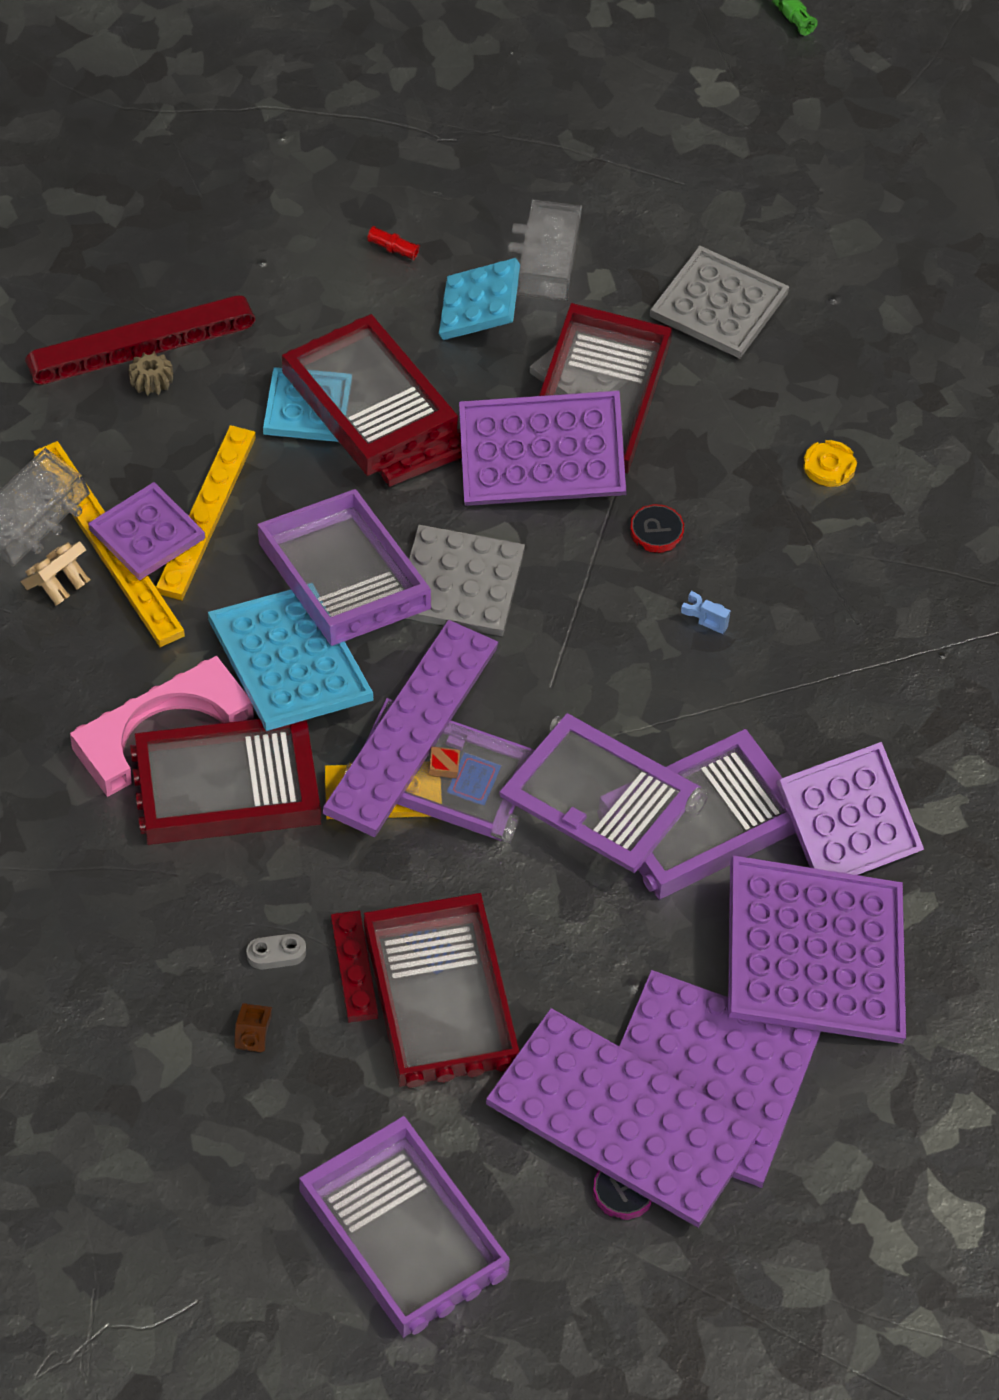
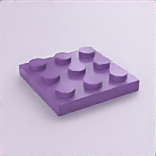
[88,482,205,581]

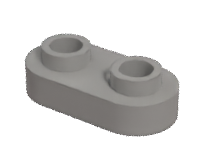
[247,934,306,970]

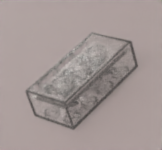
[509,199,582,301]
[0,448,90,567]

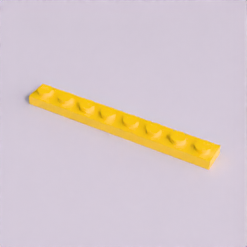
[156,425,256,601]

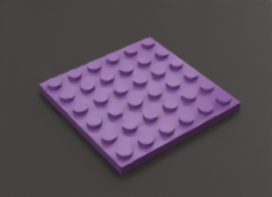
[728,855,906,1044]
[619,970,821,1188]

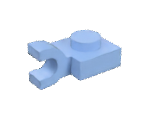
[681,591,731,634]

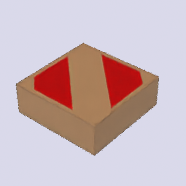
[429,747,460,779]

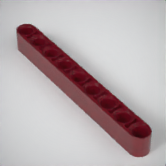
[25,295,255,385]

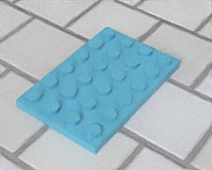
[208,584,373,731]

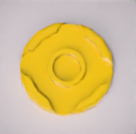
[803,440,857,487]

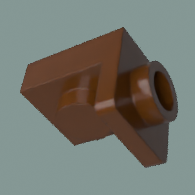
[235,1003,272,1052]

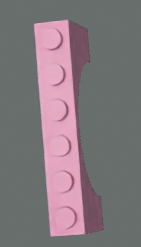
[70,656,254,797]

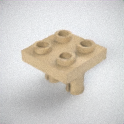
[20,541,91,606]

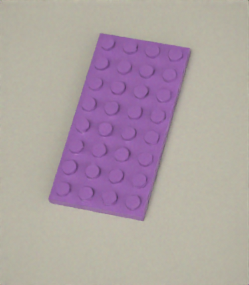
[486,1008,761,1228]

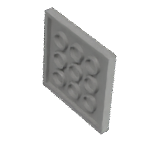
[650,246,789,359]
[401,525,525,637]

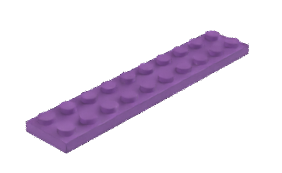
[323,620,498,837]

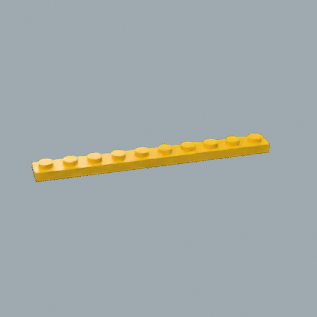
[33,441,185,647]

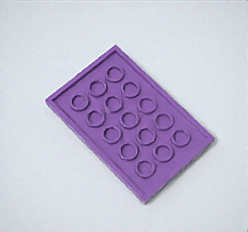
[459,391,626,506]

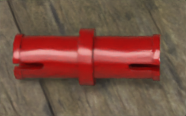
[367,226,420,260]

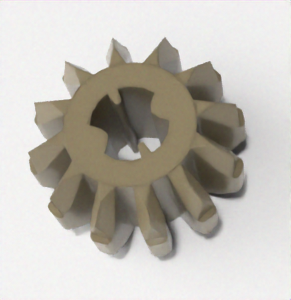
[128,352,174,396]

